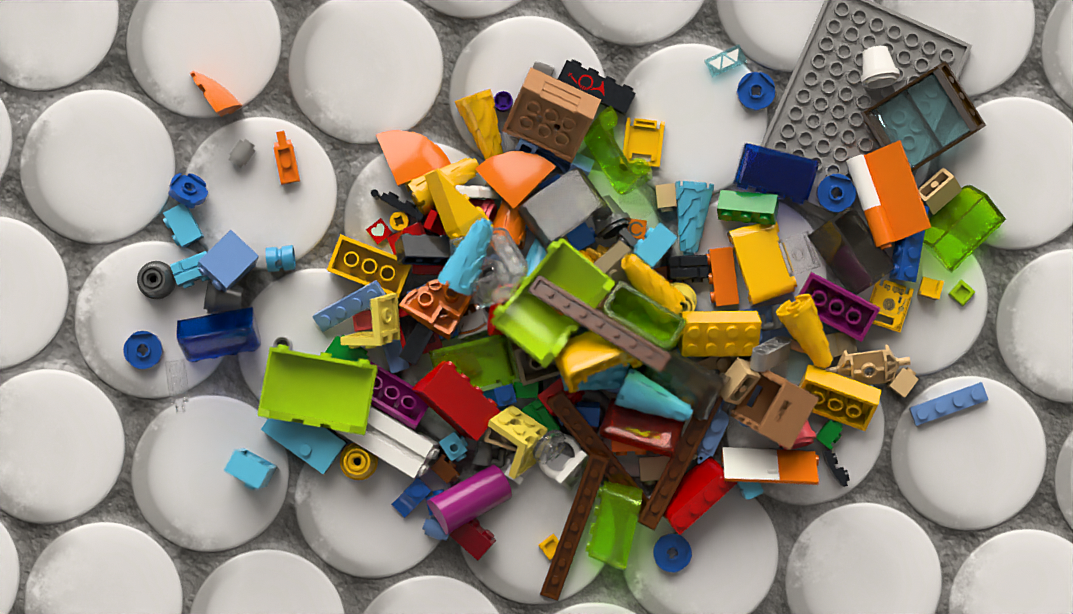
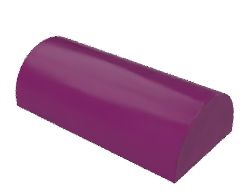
[795,272,880,342]
[369,360,429,431]
[426,465,512,535]

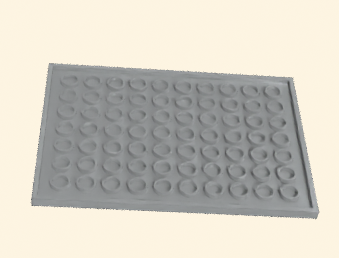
[747,0,972,230]

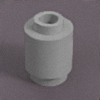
[228,139,255,168]

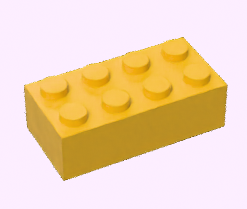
[327,234,413,299]
[678,311,761,357]
[798,364,881,431]

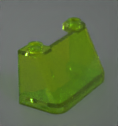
[584,106,653,195]
[429,335,517,387]

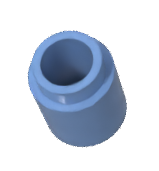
[422,516,449,541]

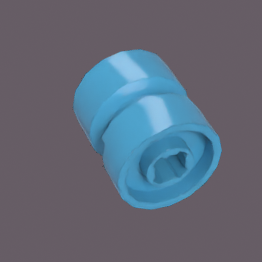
[265,245,296,272]

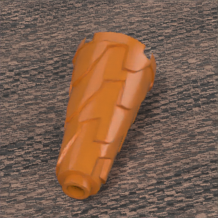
[491,196,529,250]

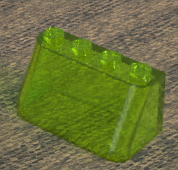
[923,185,1006,273]
[603,281,688,350]
[585,481,642,570]

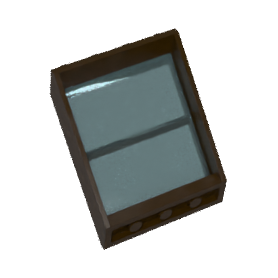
[861,61,986,172]

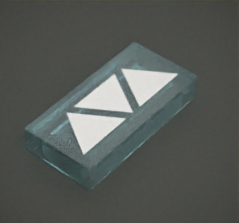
[704,44,747,78]

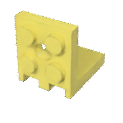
[340,293,401,349]
[488,405,548,479]

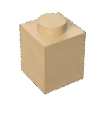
[655,183,677,212]
[887,367,919,398]

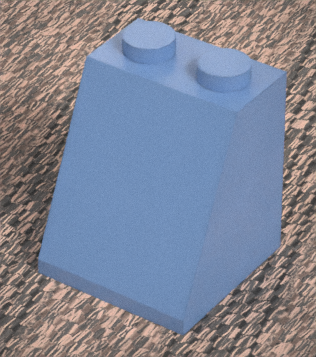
[197,230,259,292]

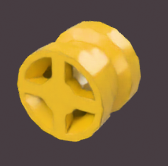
[389,211,409,231]

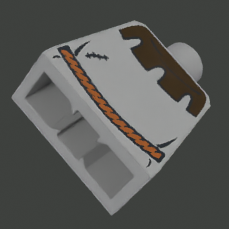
[458,293,490,342]

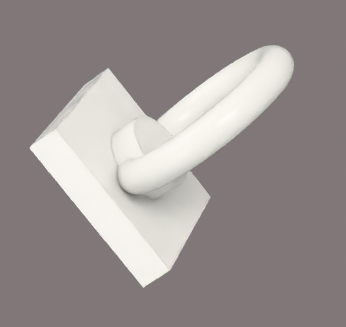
[538,434,589,492]

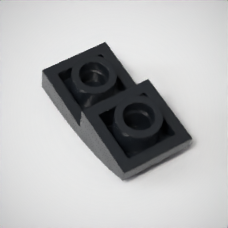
[822,450,850,487]

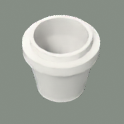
[861,46,900,89]

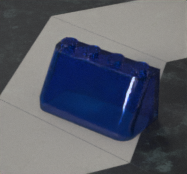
[733,143,820,204]
[176,307,261,362]

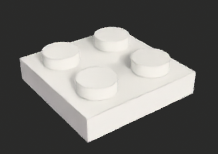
[456,185,499,199]

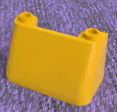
[727,222,797,306]
[554,320,642,393]

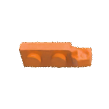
[273,131,300,185]

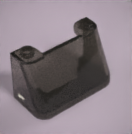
[518,168,614,253]
[643,341,730,421]

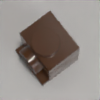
[430,454,460,484]

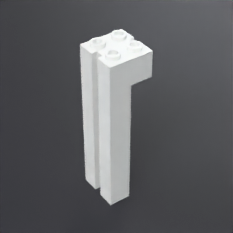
[335,405,440,478]

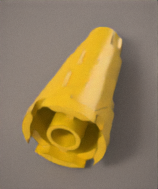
[454,89,503,160]
[405,158,479,216]
[621,254,685,323]
[776,294,833,369]

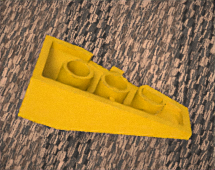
[424,168,494,248]

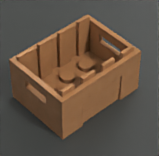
[502,68,601,163]
[730,370,819,449]

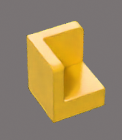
[917,276,944,300]

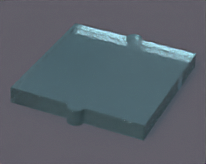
[786,349,819,381]

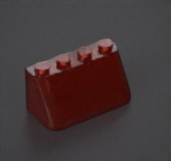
[599,396,685,459]

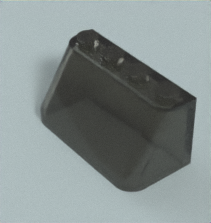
[807,207,893,295]

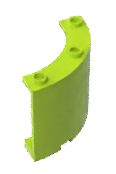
[491,237,615,368]
[257,344,377,435]

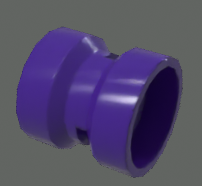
[494,91,513,112]

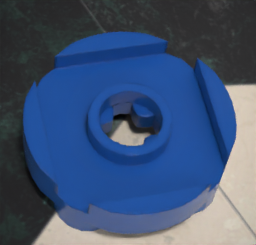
[737,72,775,111]
[168,173,208,209]
[817,174,856,213]
[123,331,163,369]
[653,533,692,572]

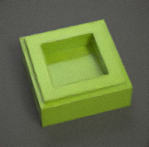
[948,279,976,306]

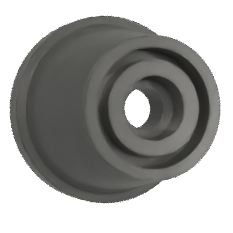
[588,195,631,240]
[137,261,176,299]
[203,279,243,315]

